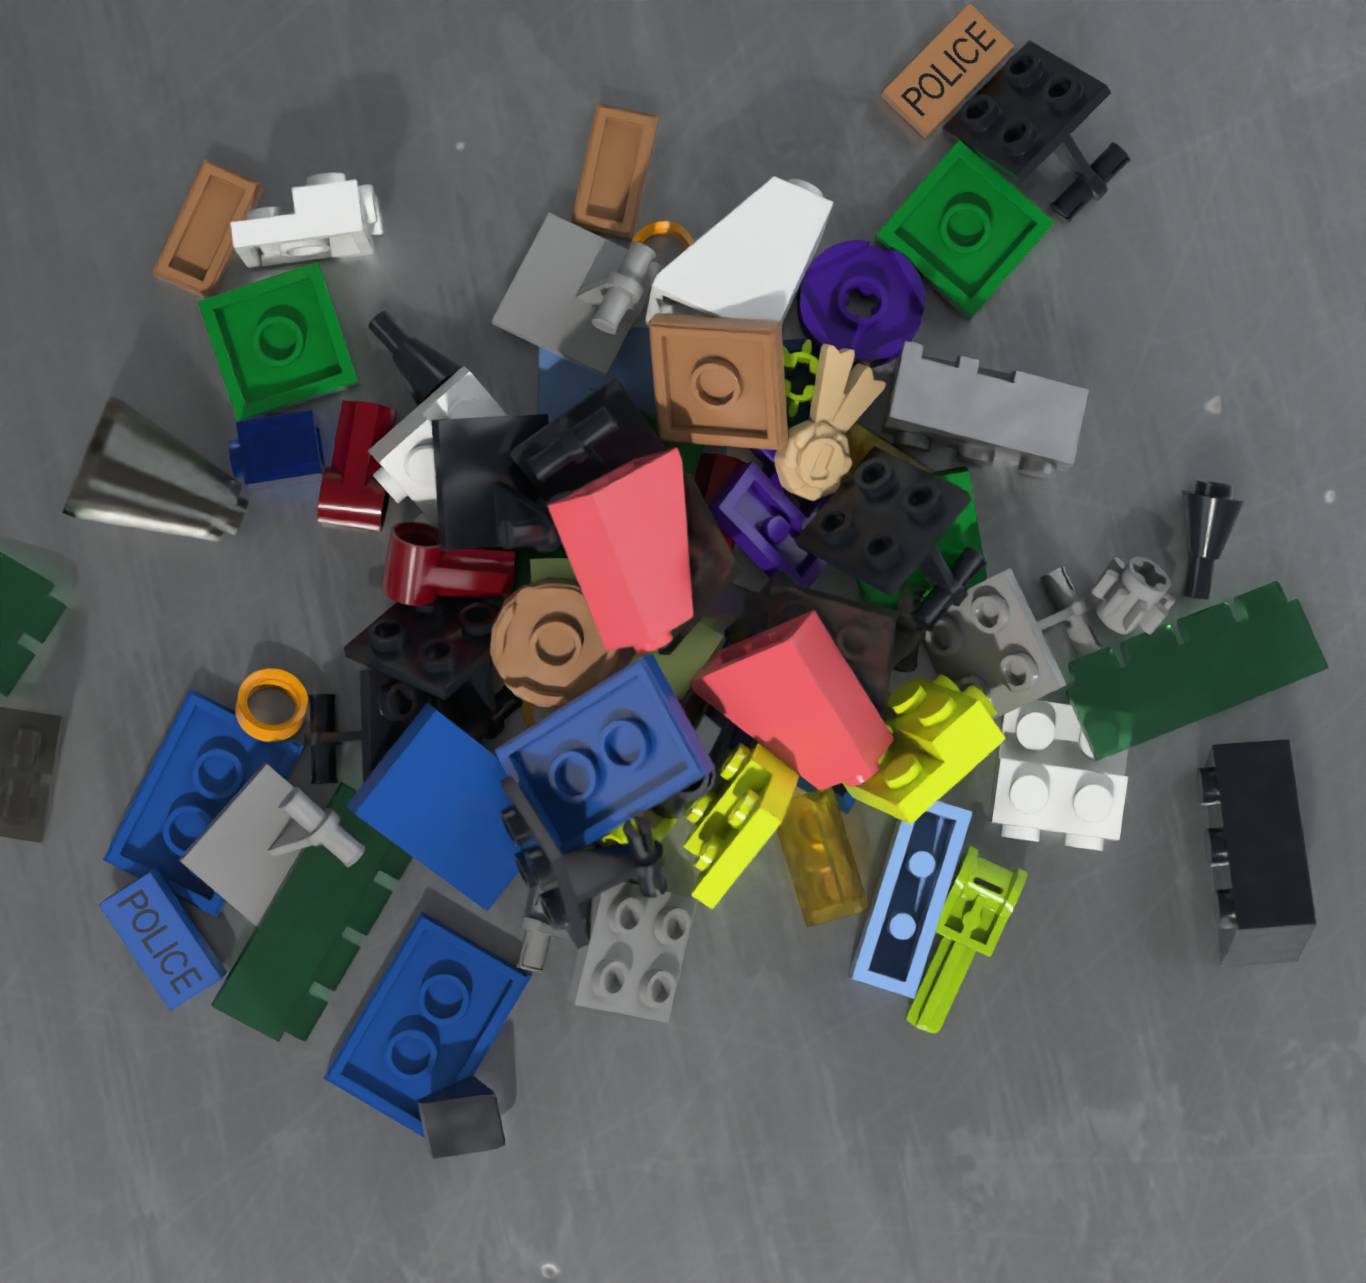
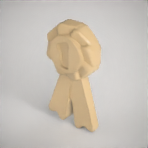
[774,343,886,501]

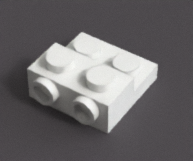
[230,173,383,270]
[368,366,508,529]
[987,700,1133,851]

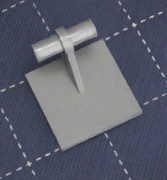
[492,213,663,378]
[911,566,1103,719]
[178,762,365,943]
[516,882,698,1023]

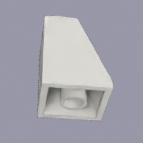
[645,176,833,327]

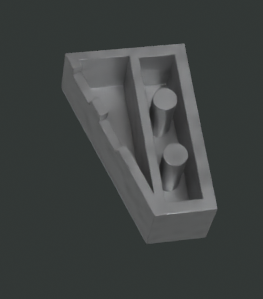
[881,341,1089,479]

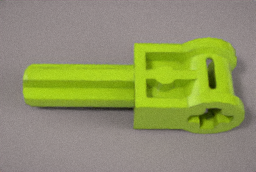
[906,845,1028,1034]

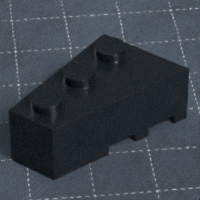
[1196,739,1317,967]

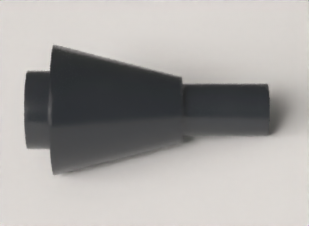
[368,311,462,407]
[1182,480,1245,600]

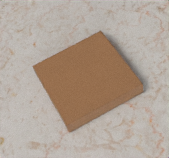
[649,313,788,450]

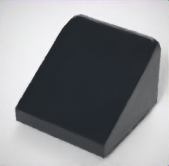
[417,1075,506,1159]

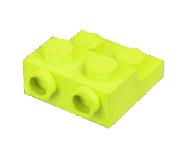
[842,674,1006,824]
[683,740,800,909]

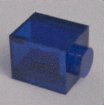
[228,410,326,492]

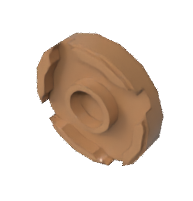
[490,577,620,708]

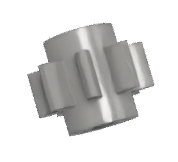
[1091,557,1175,635]

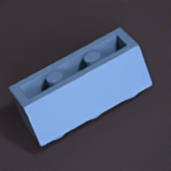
[848,801,973,999]

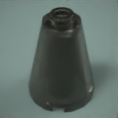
[62,396,249,542]

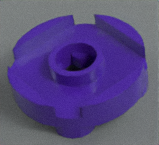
[797,240,926,370]

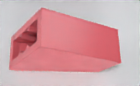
[547,448,693,654]
[689,610,894,791]

